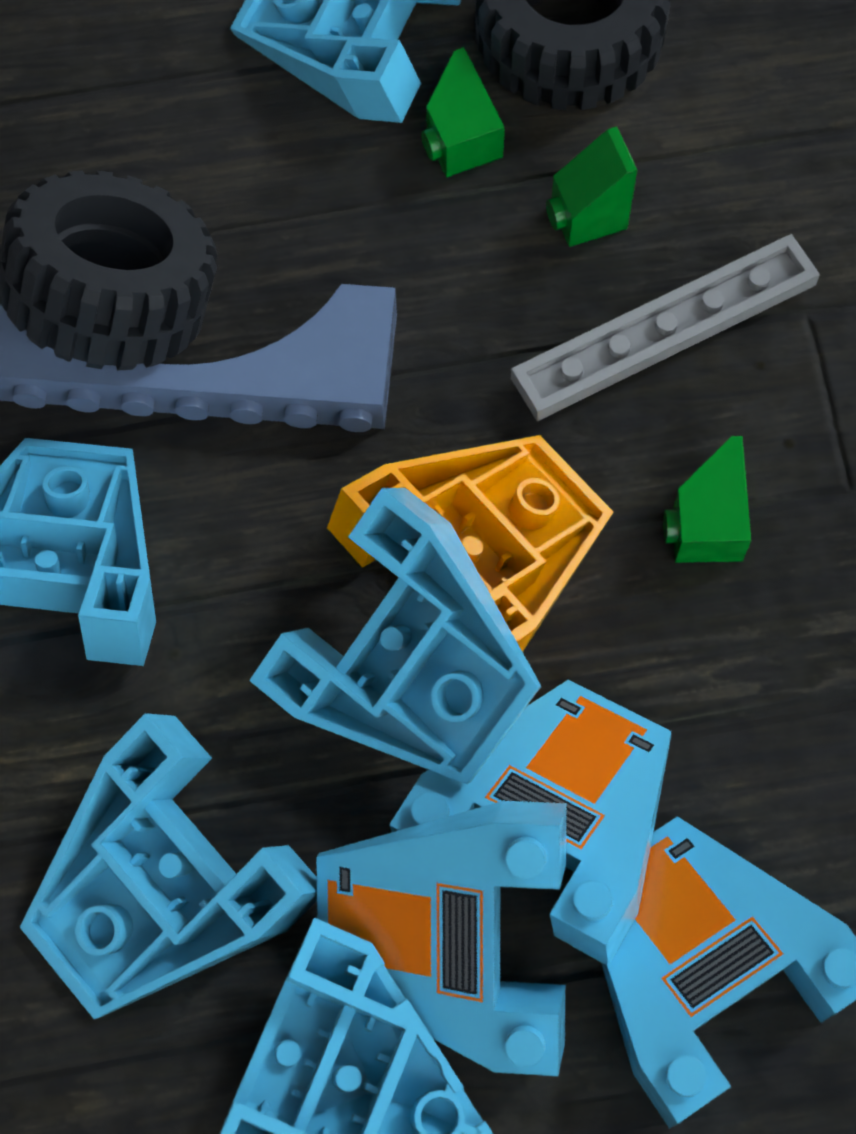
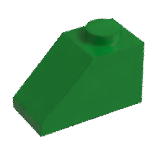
[421,47,505,177]
[546,126,637,247]
[663,436,751,563]

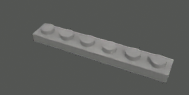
[511,234,820,421]

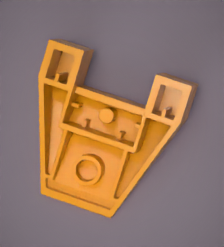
[327,435,613,652]

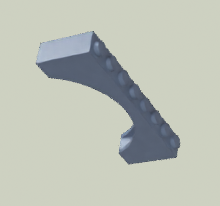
[0,284,397,432]

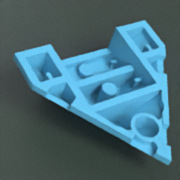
[219,918,493,1134]

